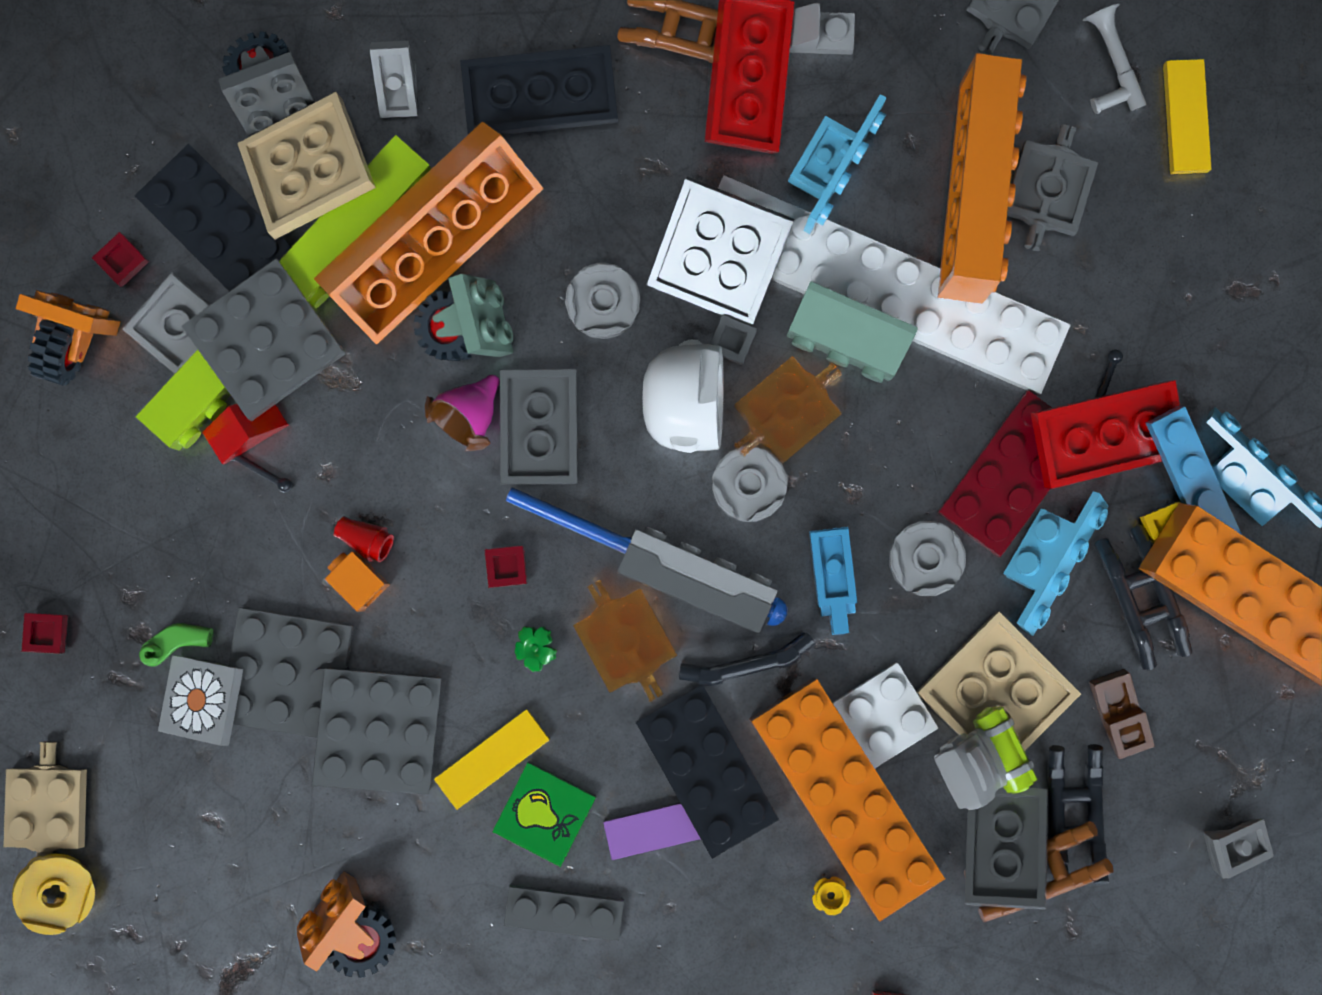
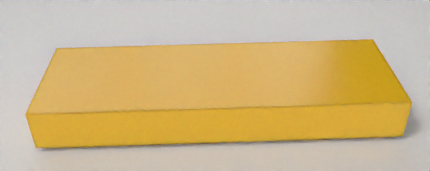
[1163,59,1212,174]
[434,709,550,810]

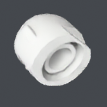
[642,339,724,453]

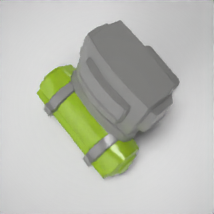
[934,706,1038,810]

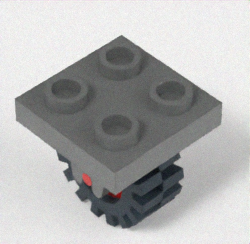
[218,31,315,135]

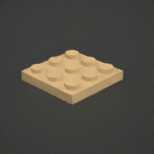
[238,92,376,239]
[916,611,1081,751]

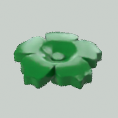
[514,626,557,672]

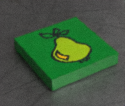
[492,761,596,867]

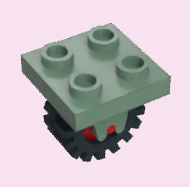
[414,274,514,361]

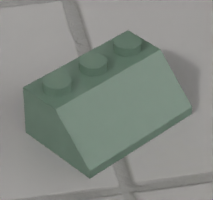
[786,281,918,383]

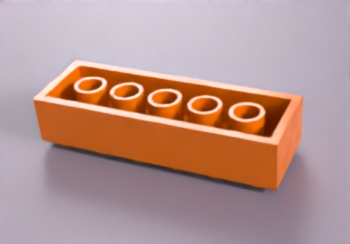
[937,53,1026,304]
[314,122,544,345]
[1139,503,1322,686]
[749,678,945,922]

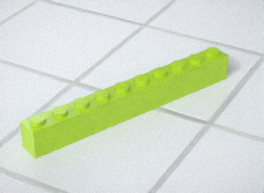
[136,135,431,451]

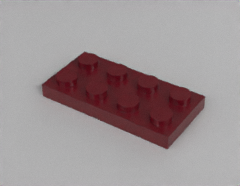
[937,390,1052,557]

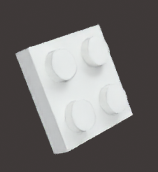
[832,662,938,768]

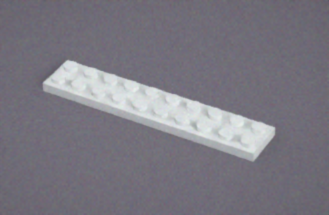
[718,175,1070,395]

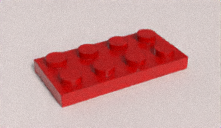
[705,0,795,154]
[1031,380,1180,489]

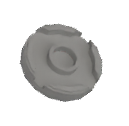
[565,263,641,339]
[712,446,787,522]
[889,521,966,596]

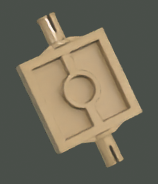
[3,741,87,857]

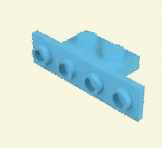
[788,94,887,234]
[1206,407,1322,528]
[1003,491,1109,636]

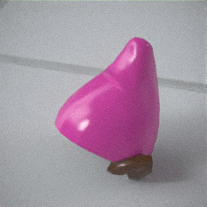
[425,374,500,451]

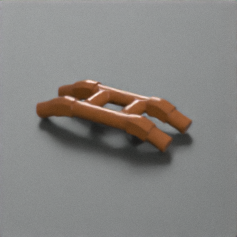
[618,0,718,63]
[964,821,1114,922]

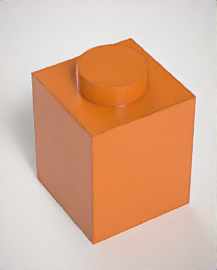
[325,552,390,612]

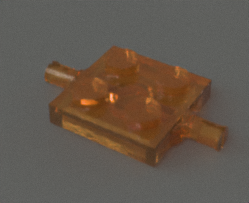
[734,356,842,464]
[573,580,677,702]

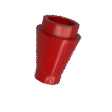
[334,516,394,562]

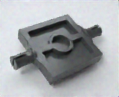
[966,0,1059,55]
[1007,124,1098,251]

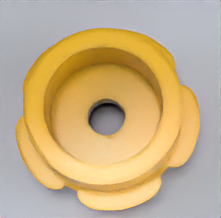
[812,876,850,915]

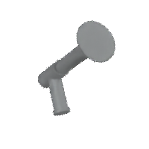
[1082,3,1147,114]

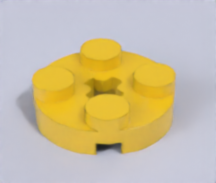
[12,854,95,935]

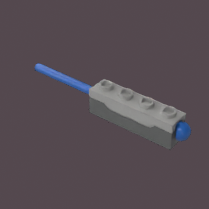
[506,487,788,634]

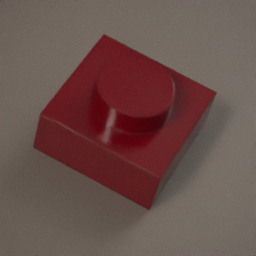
[92,232,149,287]
[485,546,528,588]
[21,613,68,654]

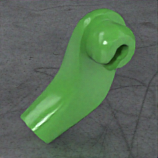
[139,623,213,667]

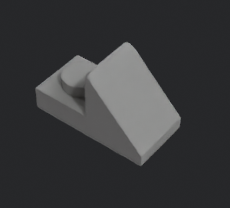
[789,3,855,55]
[370,41,418,118]
[1203,819,1274,879]

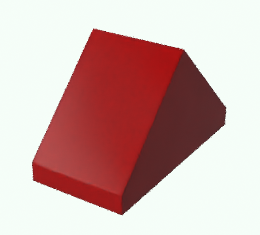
[202,403,289,465]

